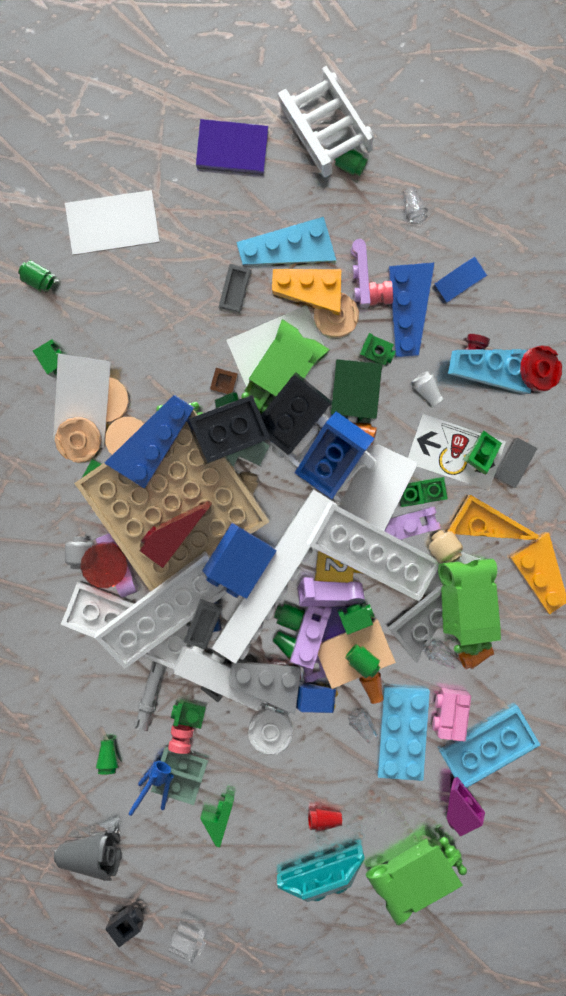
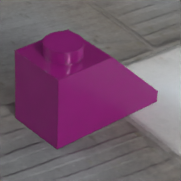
[446,777,485,837]

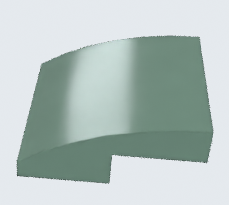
[151,747,208,805]

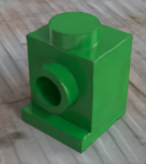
[358,333,396,368]
[33,339,64,377]
[337,603,375,635]

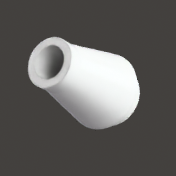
[412,371,443,407]

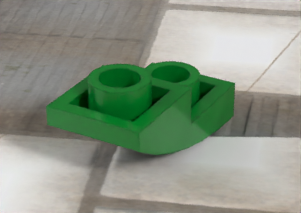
[400,477,448,507]

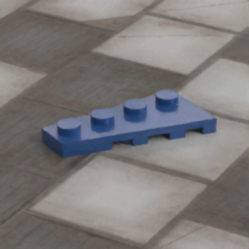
[388,262,435,358]
[104,395,195,488]

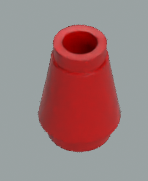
[308,809,342,832]

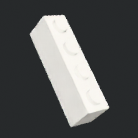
[173,643,262,711]

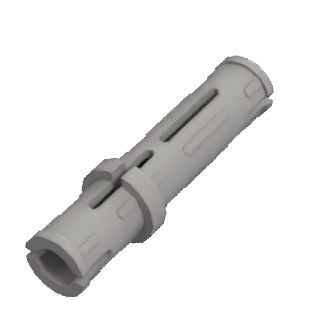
[134,661,166,731]

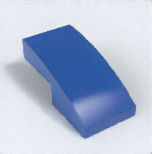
[434,257,488,303]

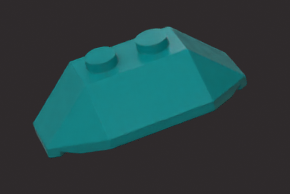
[277,845,365,902]

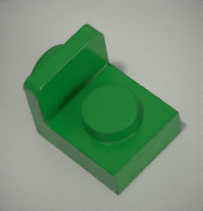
[171,699,207,729]

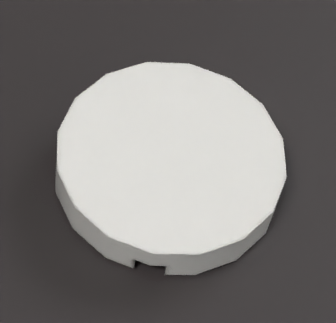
[248,708,293,755]

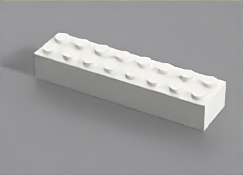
[212,489,337,664]

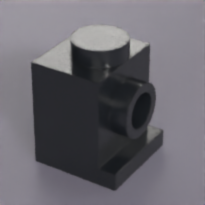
[105,905,144,947]

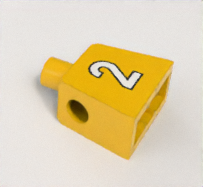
[315,551,364,583]

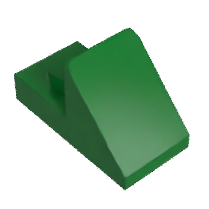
[463,430,502,475]
[200,794,234,848]

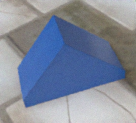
[296,682,336,713]

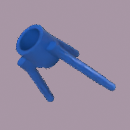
[128,761,174,816]

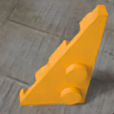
[447,495,539,540]

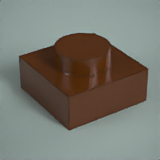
[210,368,238,395]

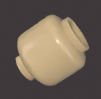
[429,530,463,563]

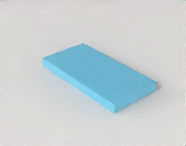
[438,705,541,788]

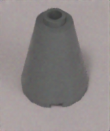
[54,832,121,881]

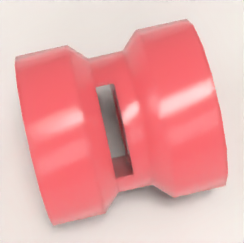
[369,281,393,306]
[168,724,194,754]

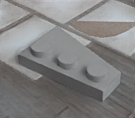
[388,585,443,663]
[229,661,301,714]

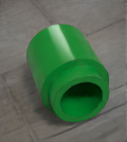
[334,148,369,176]
[18,260,55,292]
[273,602,304,631]
[345,644,380,678]

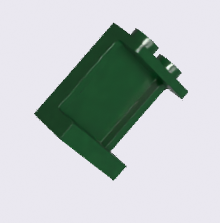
[330,359,382,424]

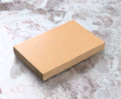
[318,619,396,689]

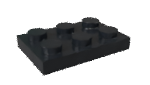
[261,372,332,455]
[186,395,270,465]

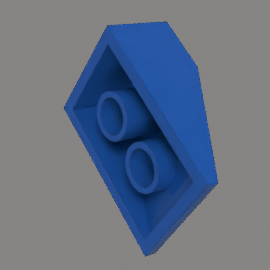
[294,412,375,499]

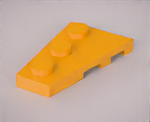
[272,269,341,316]
[509,532,566,615]

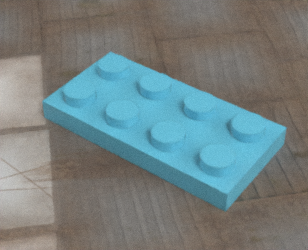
[377,686,430,781]

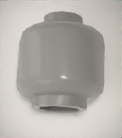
[65,536,95,569]

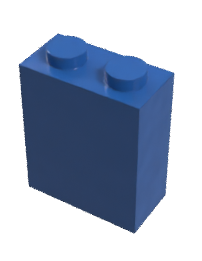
[202,523,277,599]

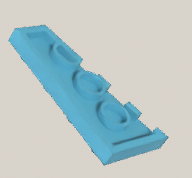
[236,217,337,266]
[448,349,531,394]

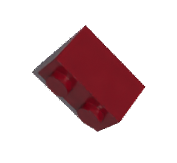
[139,500,212,568]

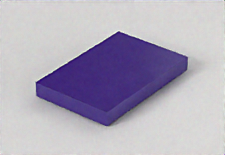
[196,119,268,174]

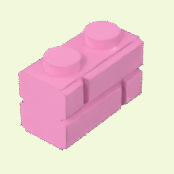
[432,688,471,742]

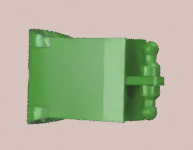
[241,319,330,414]
[438,558,501,655]
[366,837,467,925]

